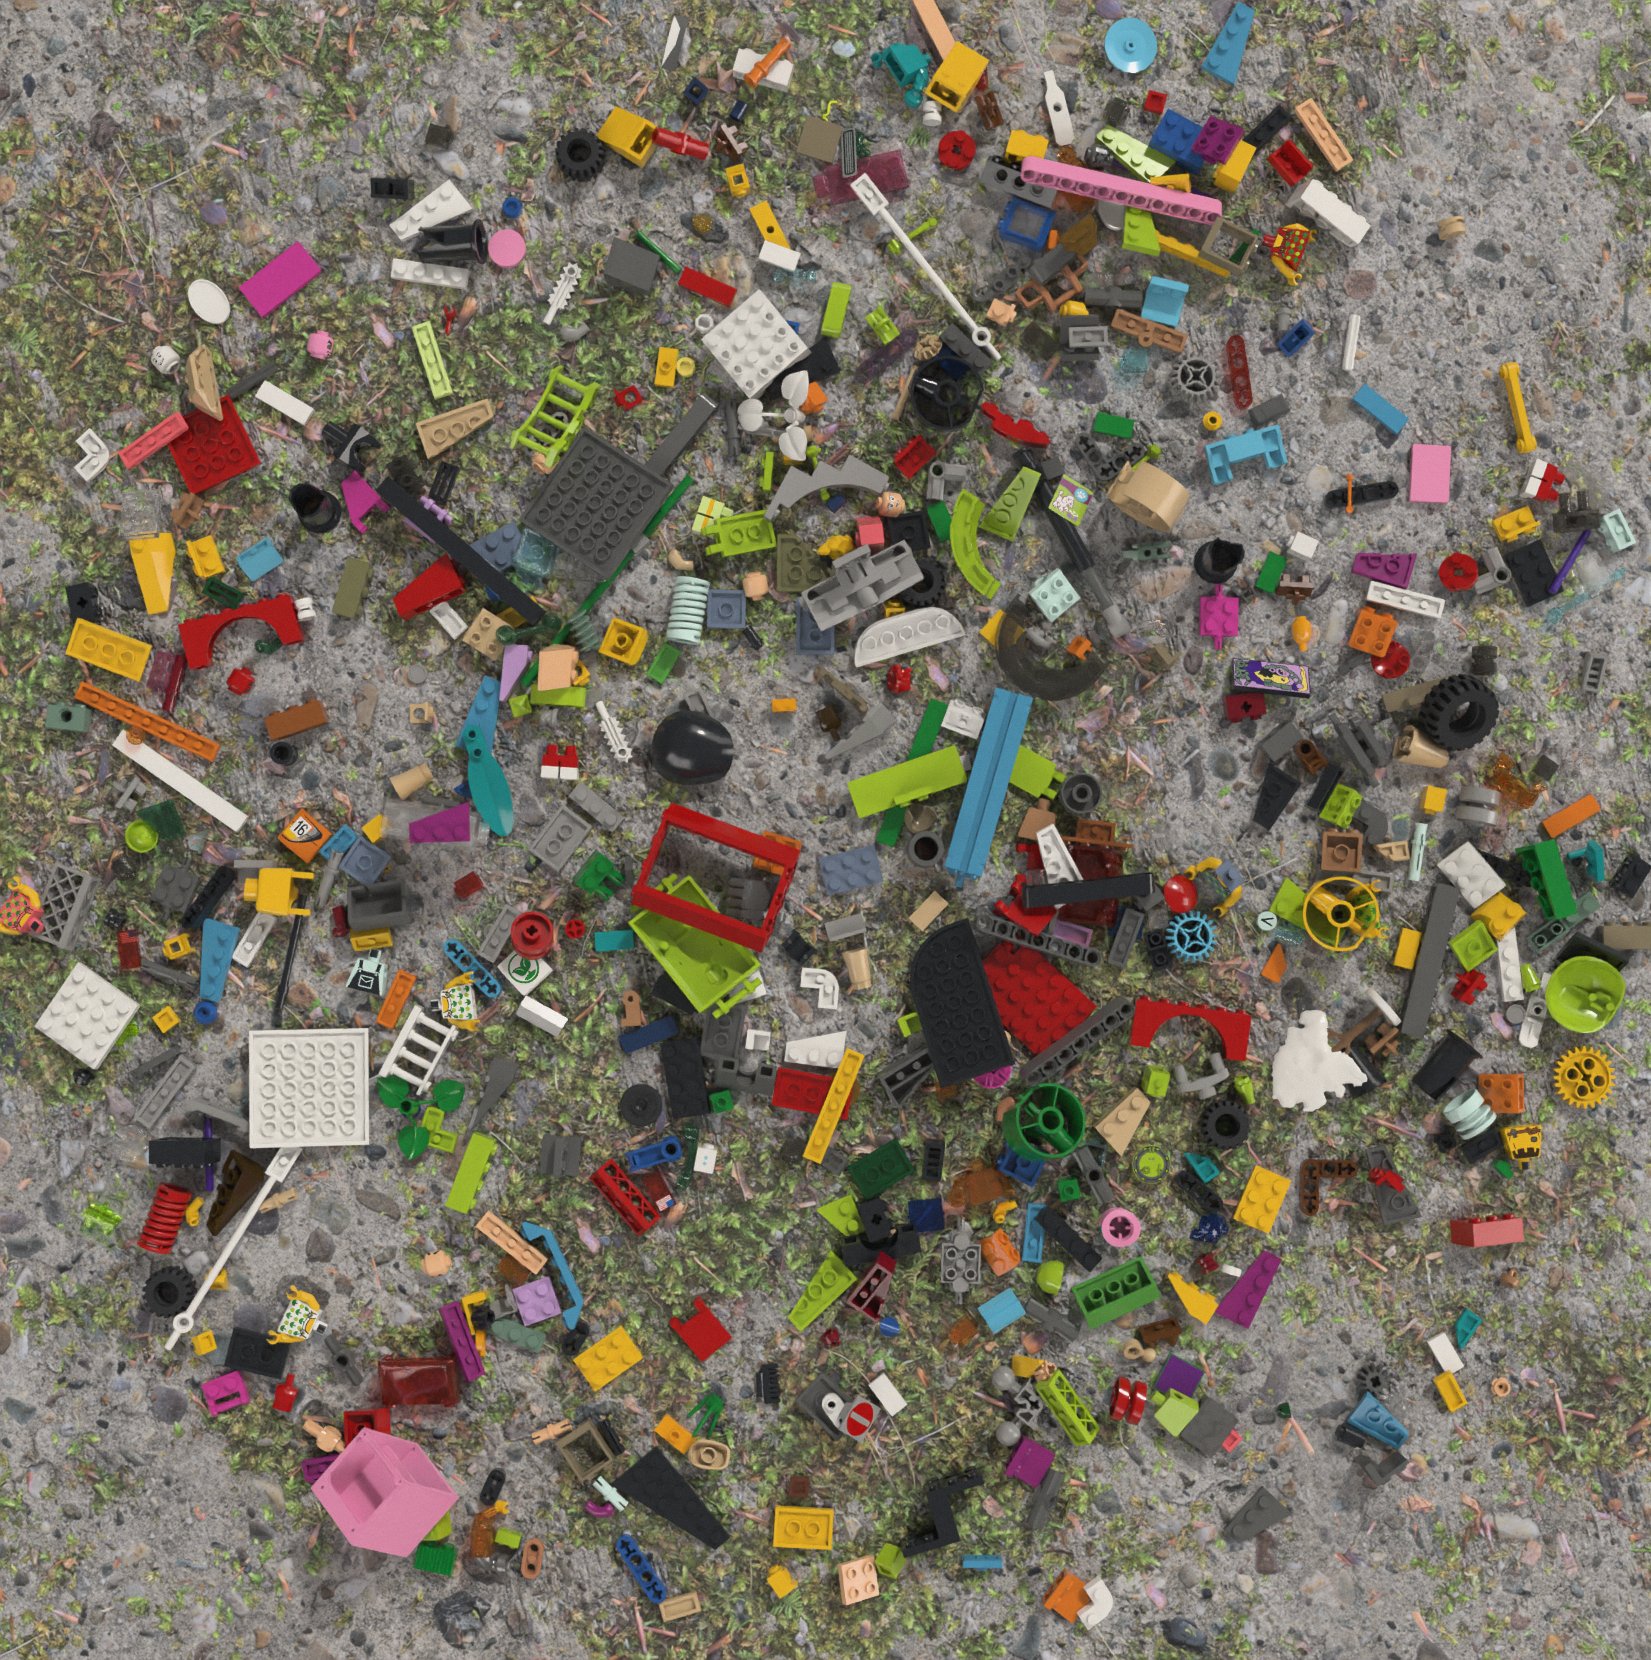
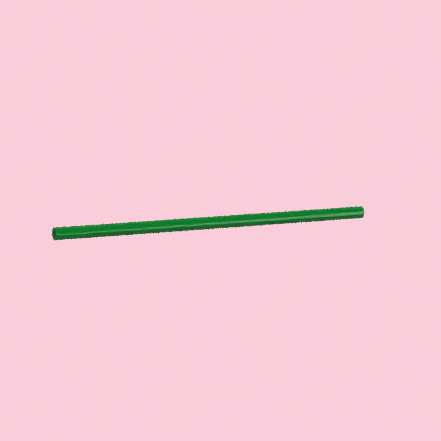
[520,475,694,687]

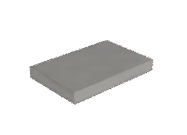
[528,804,593,873]

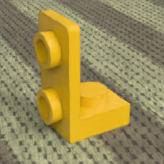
[460,1289,489,1335]

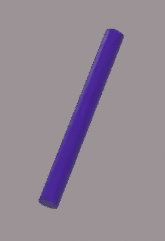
[1549,529,1591,594]
[204,1113,214,1191]

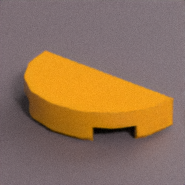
[476,1327,486,1357]

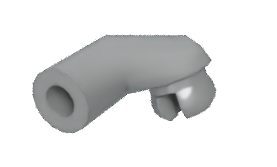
[560,323,590,341]
[1025,629,1054,649]

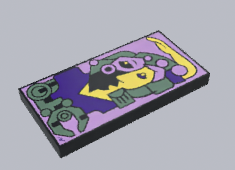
[1231,658,1311,699]

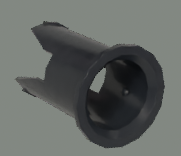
[418,219,488,264]
[288,483,342,534]
[1194,537,1245,584]
[1412,1029,1483,1102]

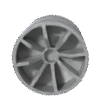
[1455,786,1503,827]

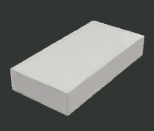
[758,240,801,273]
[429,602,469,640]
[1426,1332,1464,1373]
[868,1372,907,1416]

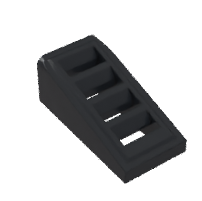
[922,1138,945,1181]

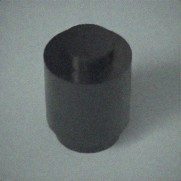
[1335,1422,1366,1448]

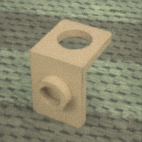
[410,702,435,723]

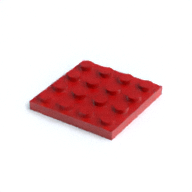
[167,395,262,495]

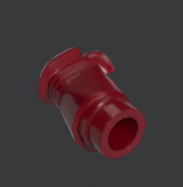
[332,905,351,938]

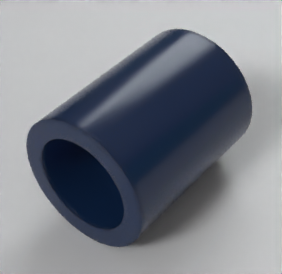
[729,100,749,122]
[826,492,847,514]

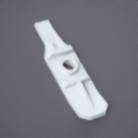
[1044,70,1074,146]
[1518,972,1551,1048]

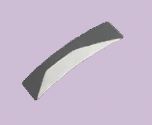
[662,15,689,71]

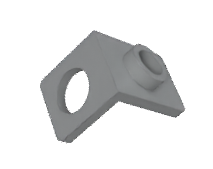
[490,1284,518,1319]

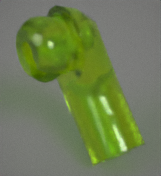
[115,1024,139,1047]

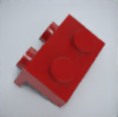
[1266,139,1314,187]
[893,434,936,480]
[1366,1166,1405,1193]

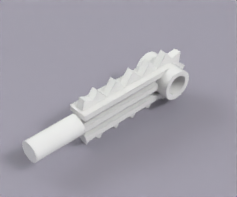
[543,263,582,325]
[596,701,633,764]

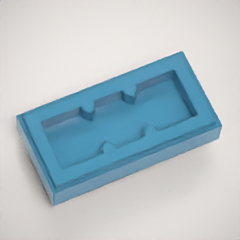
[319,824,359,860]
[962,1555,1002,1571]

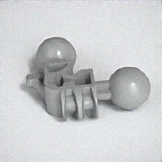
[991,1366,1043,1446]

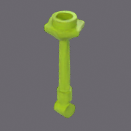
[887,218,937,255]
[1114,444,1162,481]
[805,445,830,501]

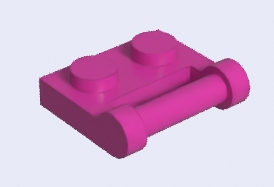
[201,1370,251,1417]

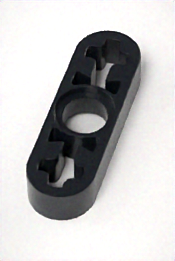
[1174,1170,1223,1213]

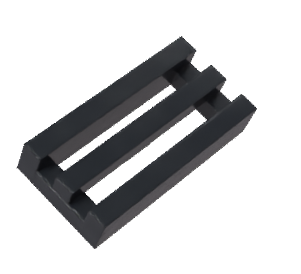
[428,461,461,504]

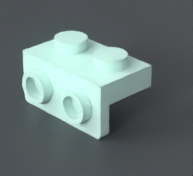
[1596,508,1636,553]

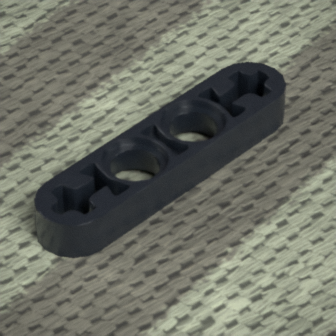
[1323,481,1399,509]
[1476,849,1532,887]
[181,866,235,932]

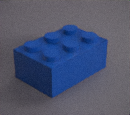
[1148,109,1205,176]

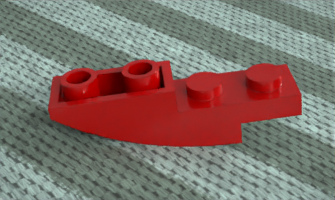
[980,401,1051,448]

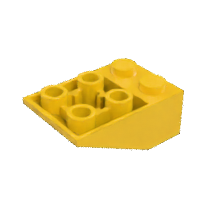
[925,41,990,113]
[596,106,658,168]

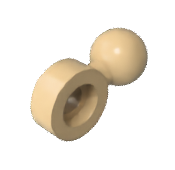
[1122,1339,1156,1363]

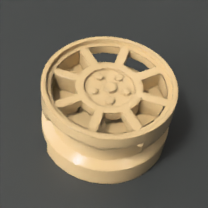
[1437,216,1466,240]

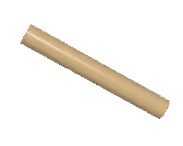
[892,365,920,420]

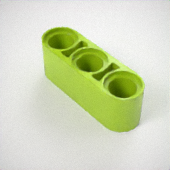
[821,281,852,339]
[530,684,586,708]

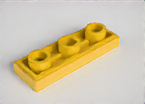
[749,201,791,249]

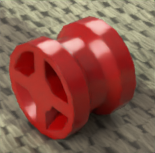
[565,919,586,938]

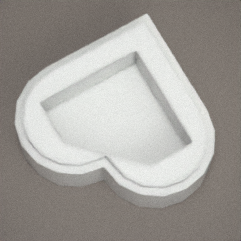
[1217,1263,1242,1277]

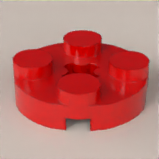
[938,130,976,171]
[1438,552,1478,592]

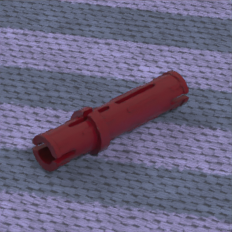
[161,654,187,713]

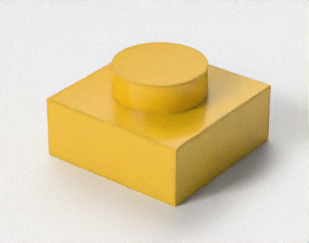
[152,1006,181,1033]

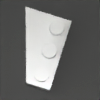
[784,1031,846,1069]

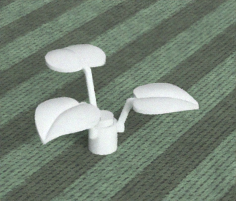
[737,370,809,461]

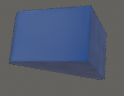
[1277,319,1316,358]

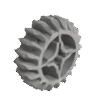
[1169,352,1221,404]

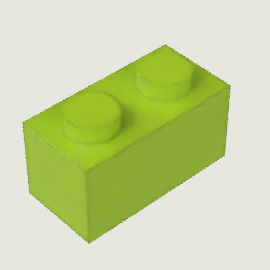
[494,1527,523,1549]

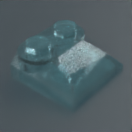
[511,527,558,579]

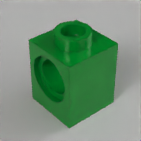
[710,1089,735,1114]
[1056,1177,1081,1202]

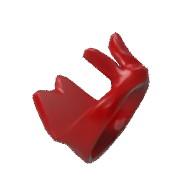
[887,664,912,694]

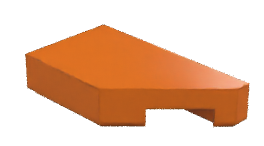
[1260,943,1287,984]

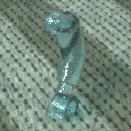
[773,268,816,283]

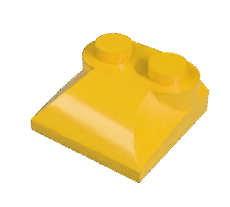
[598,617,648,665]
[1470,891,1526,942]

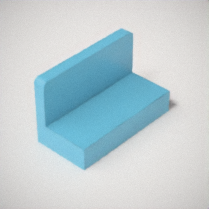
[236,536,284,581]
[978,1288,1026,1334]

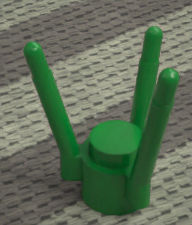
[687,1393,725,1438]

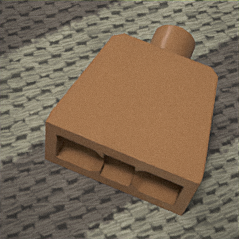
[1016,798,1056,842]

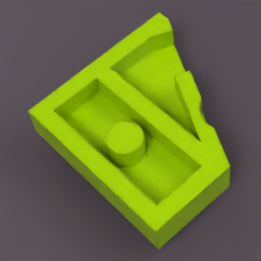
[817,1194,866,1236]

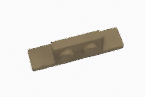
[1381,675,1452,713]

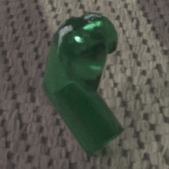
[254,637,284,655]

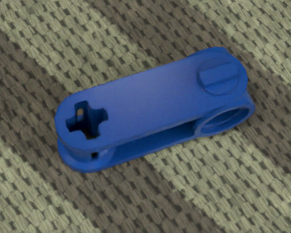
[624,1135,683,1172]

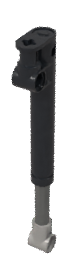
[1012,446,1132,639]

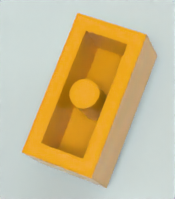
[772,698,797,713]

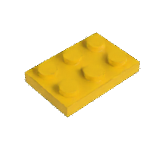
[1232,1164,1291,1234]
[573,1325,643,1392]
[773,1505,834,1550]

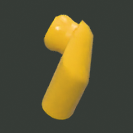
[186,1196,205,1227]
[993,1199,1017,1223]

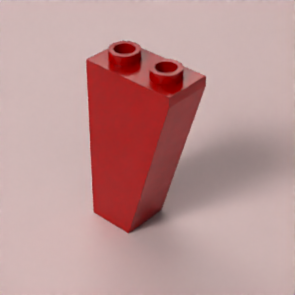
[393,553,467,621]

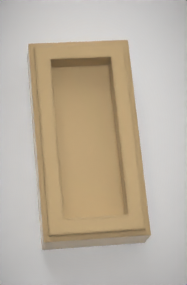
[908,891,949,931]
[658,1590,701,1622]

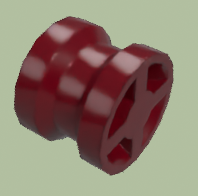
[1195,1251,1219,1275]

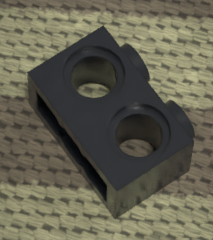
[371,178,414,200]

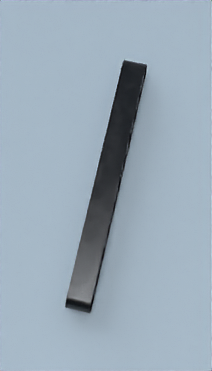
[375,476,547,627]

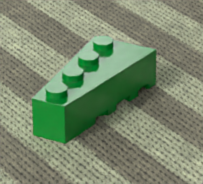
[1515,839,1577,921]

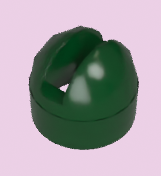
[1276,1402,1292,1419]

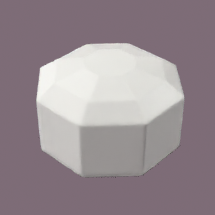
[695,314,713,334]

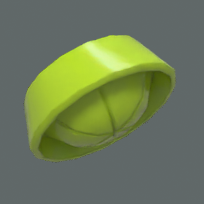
[125,819,158,853]

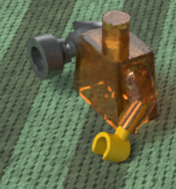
[471,1500,509,1574]

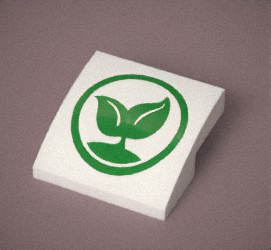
[497,950,553,997]

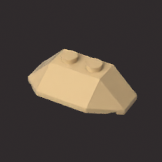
[185,344,223,421]

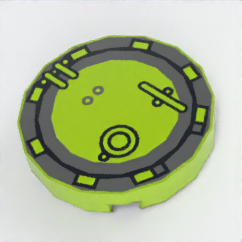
[1131,1145,1171,1184]

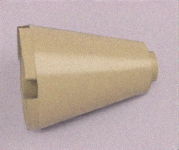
[1392,725,1449,769]

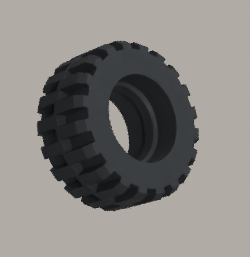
[1420,674,1499,751]

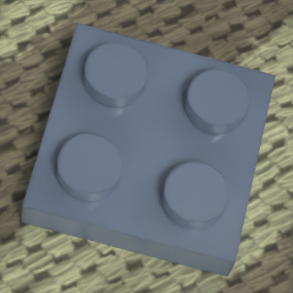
[707,589,746,629]
[338,835,393,887]

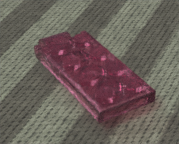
[812,149,909,206]

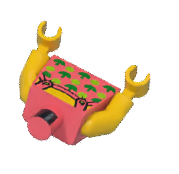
[0,876,45,935]

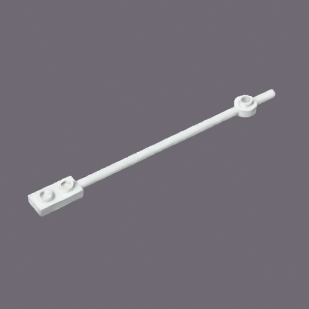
[850,173,1002,362]
[164,1147,303,1350]

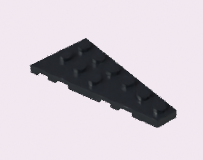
[611,1445,730,1550]

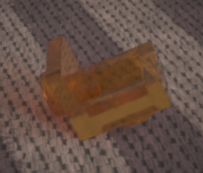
[496,1253,531,1285]

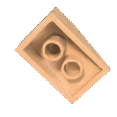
[537,644,579,691]

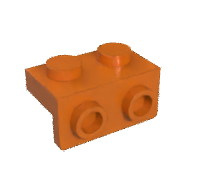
[978,1228,1021,1277]

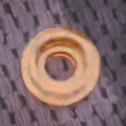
[126,727,146,745]

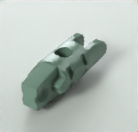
[1122,541,1172,561]

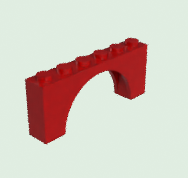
[178,593,305,671]
[1128,995,1252,1062]

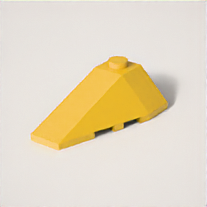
[128,533,176,615]

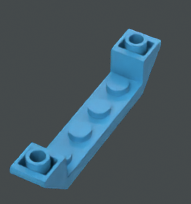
[520,1221,585,1330]

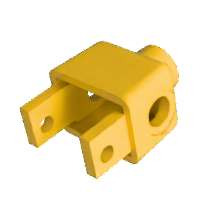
[244,868,315,917]

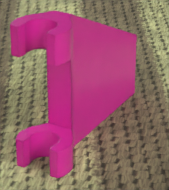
[341,471,390,534]

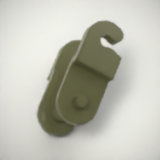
[1049,1491,1073,1521]

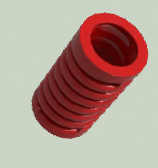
[137,1182,193,1254]

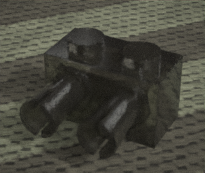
[386,454,427,498]
[1552,490,1600,533]

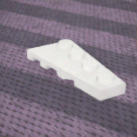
[1035,823,1083,909]

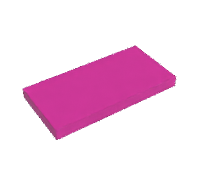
[239,241,323,319]

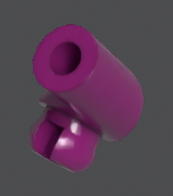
[584,1500,614,1518]

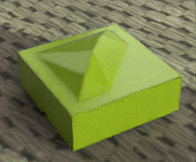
[509,694,533,718]

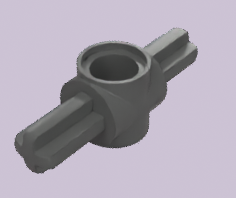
[324,1334,364,1386]

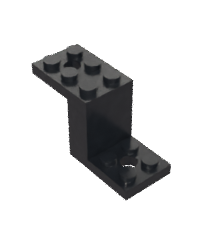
[900,1466,985,1558]

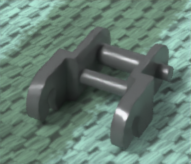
[1230,576,1258,605]

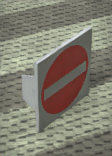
[838,1394,881,1443]

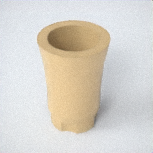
[389,763,434,801]
[842,947,872,990]

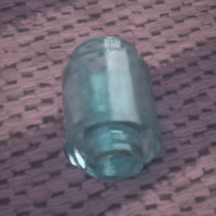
[1274,925,1304,948]

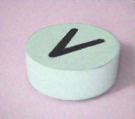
[1256,911,1277,931]

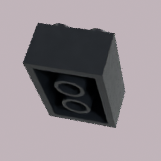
[149,1137,221,1168]

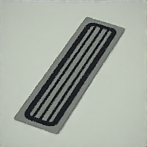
[841,127,857,178]

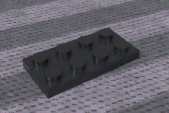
[660,1037,711,1119]

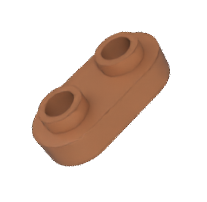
[521,1538,544,1579]

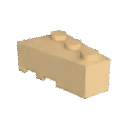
[1093,1087,1151,1156]

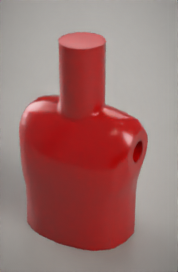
[272,1373,298,1412]

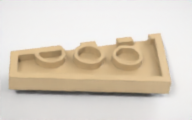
[416,398,495,460]

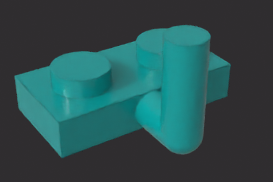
[1567,839,1605,882]

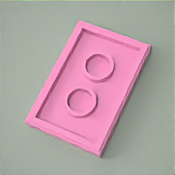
[1409,444,1451,504]

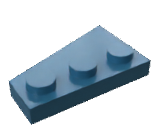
[1347,1391,1409,1450]

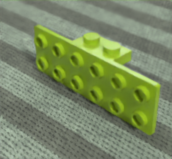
[847,745,967,818]

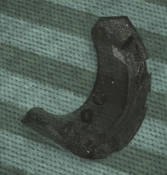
[994,593,1111,701]

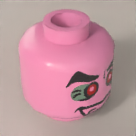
[307,330,334,360]

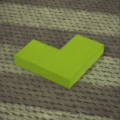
[420,1105,459,1153]

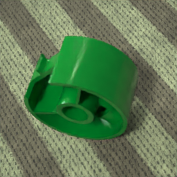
[1002,1083,1086,1162]

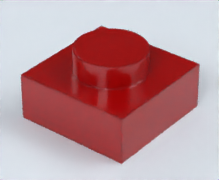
[1144,90,1167,115]

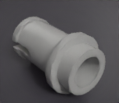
[1276,308,1291,333]

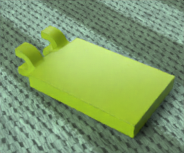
[701,509,777,558]
[1009,745,1066,800]

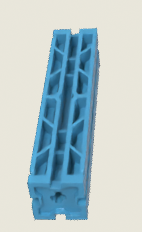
[944,687,1033,888]

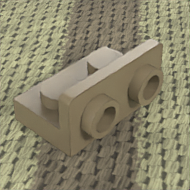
[1147,642,1183,670]

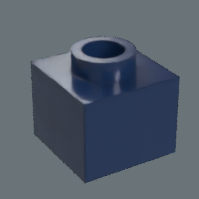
[683,77,710,105]

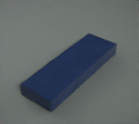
[619,1015,680,1054]

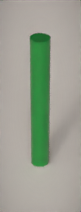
[635,231,682,274]

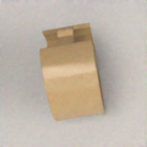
[1107,461,1190,532]

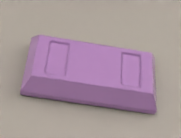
[1052,919,1093,947]

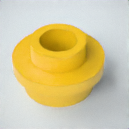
[1203,411,1222,431]

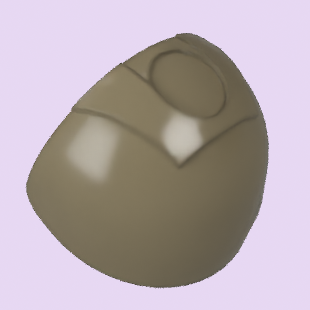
[904,802,937,834]

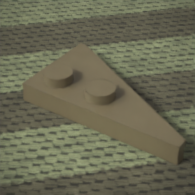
[814,664,868,715]

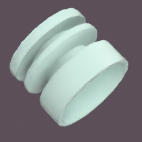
[1442,1088,1497,1140]

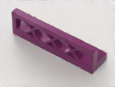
[438,1301,486,1382]

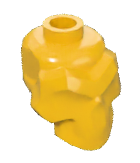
[816,534,856,560]

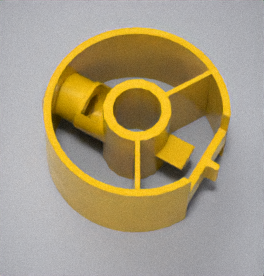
[1303,876,1379,951]

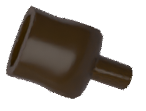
[815,705,842,742]

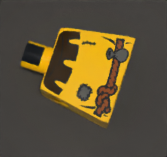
[1499,1124,1542,1170]

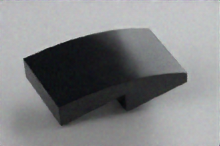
[1143,928,1172,973]

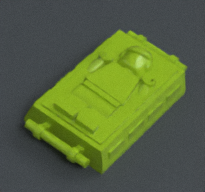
[628,873,762,1019]

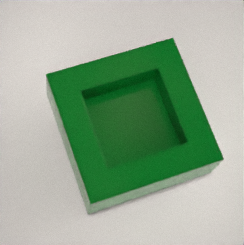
[1490,1159,1514,1180]

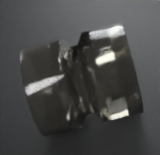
[1471,646,1498,675]

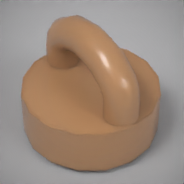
[1499,1268,1520,1289]

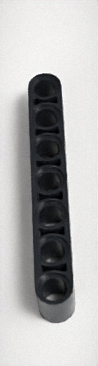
[1021,872,1155,908]

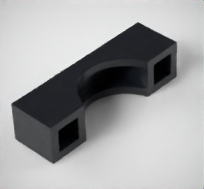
[840,1222,922,1267]

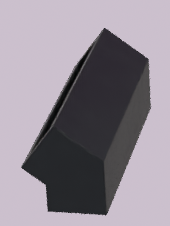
[1304,764,1344,813]

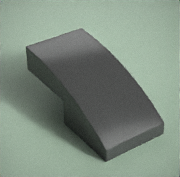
[821,1146,850,1176]

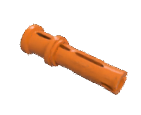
[743,37,791,89]

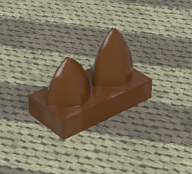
[1139,1317,1182,1349]

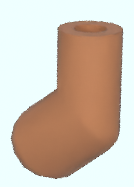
[996,1097,1017,1121]

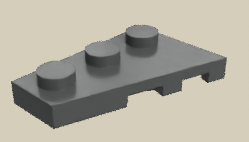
[1223,1486,1292,1544]

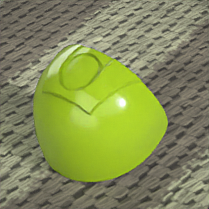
[1036,1261,1064,1295]

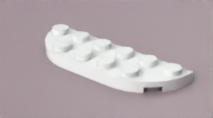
[854,607,966,667]

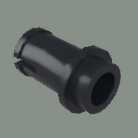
[742,625,764,650]

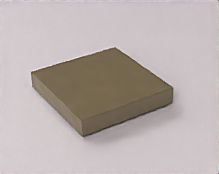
[796,115,843,164]

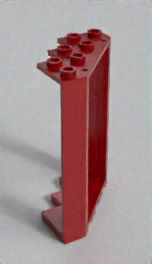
[631,803,801,953]

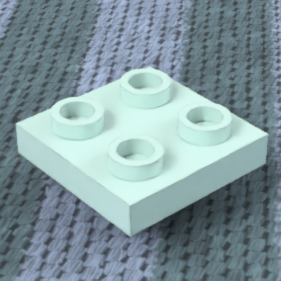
[1028,568,1080,623]

